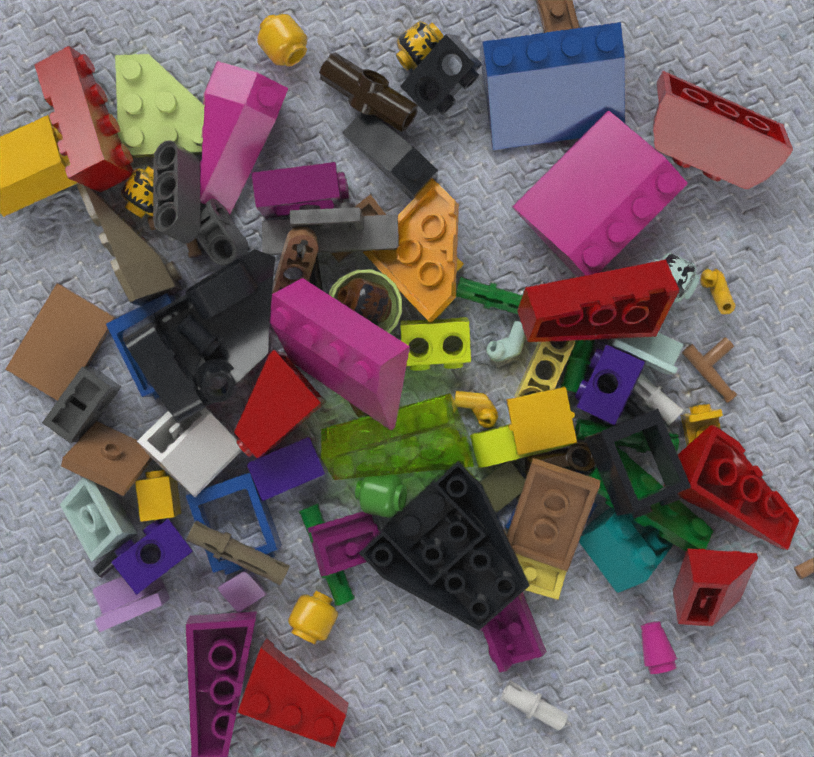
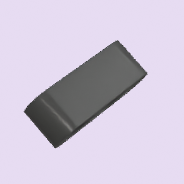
[153,140,201,244]

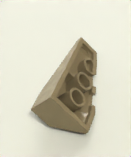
[76,183,183,306]

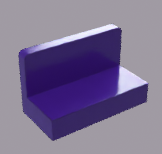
[247,437,328,501]

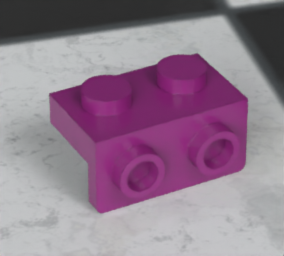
[480,592,547,673]

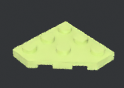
[115,54,205,158]

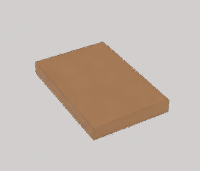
[5,283,116,401]
[507,458,601,572]

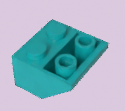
[579,507,674,593]

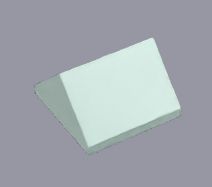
[60,477,138,562]

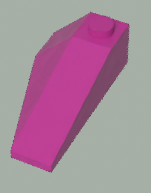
[200,61,288,215]

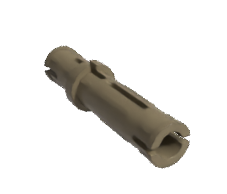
[186,520,290,586]

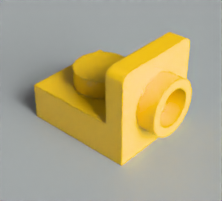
[680,404,723,446]

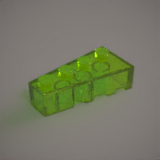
[321,393,474,480]

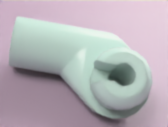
[486,321,526,362]

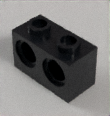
[400,34,482,116]

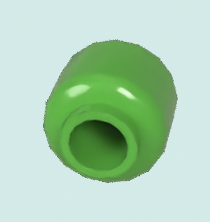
[355,471,407,518]

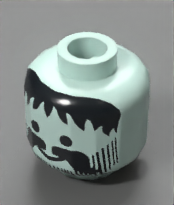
[652,253,700,303]

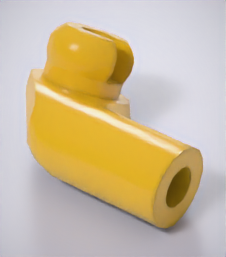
[700,269,736,314]
[454,390,498,428]

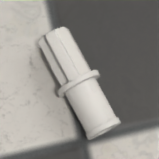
[632,374,683,426]
[500,680,568,730]

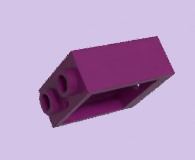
[252,162,349,219]

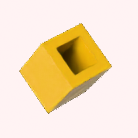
[135,469,182,522]

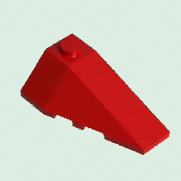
[663,425,799,550]

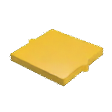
[506,387,577,455]

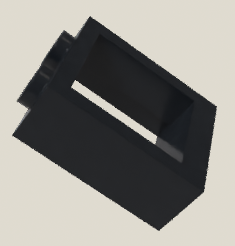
[585,409,691,518]

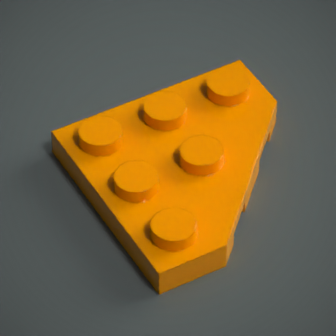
[363,178,459,323]

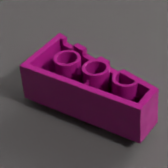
[186,611,257,757]

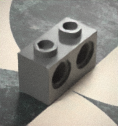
[42,366,121,443]

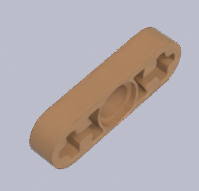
[270,226,318,310]

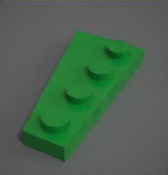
[588,446,714,551]

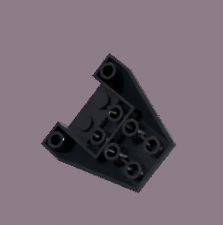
[359,460,530,630]

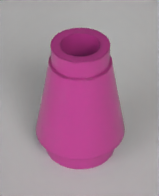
[640,621,678,674]

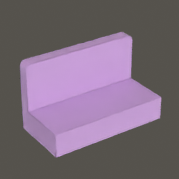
[93,563,170,632]

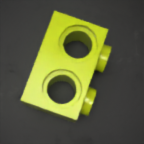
[400,317,471,371]

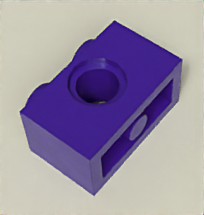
[575,345,646,425]
[111,519,193,595]

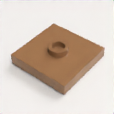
[61,421,153,496]

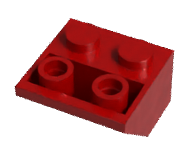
[673,549,758,626]

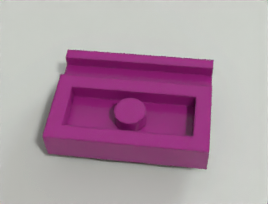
[308,511,379,576]

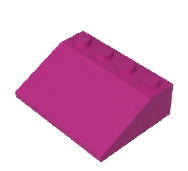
[512,111,688,277]
[270,278,410,430]

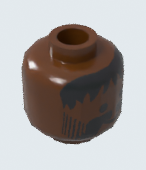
[337,278,392,326]

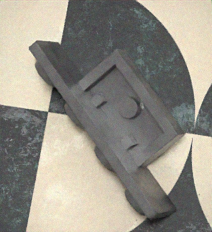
[262,203,399,255]

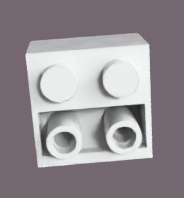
[137,408,242,497]

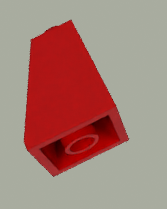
[234,350,327,459]

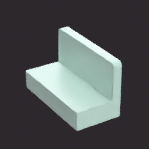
[607,332,684,375]

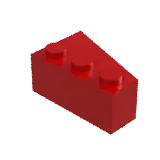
[237,638,349,748]

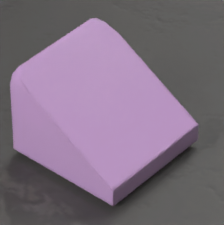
[217,569,267,613]

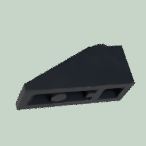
[342,113,438,200]

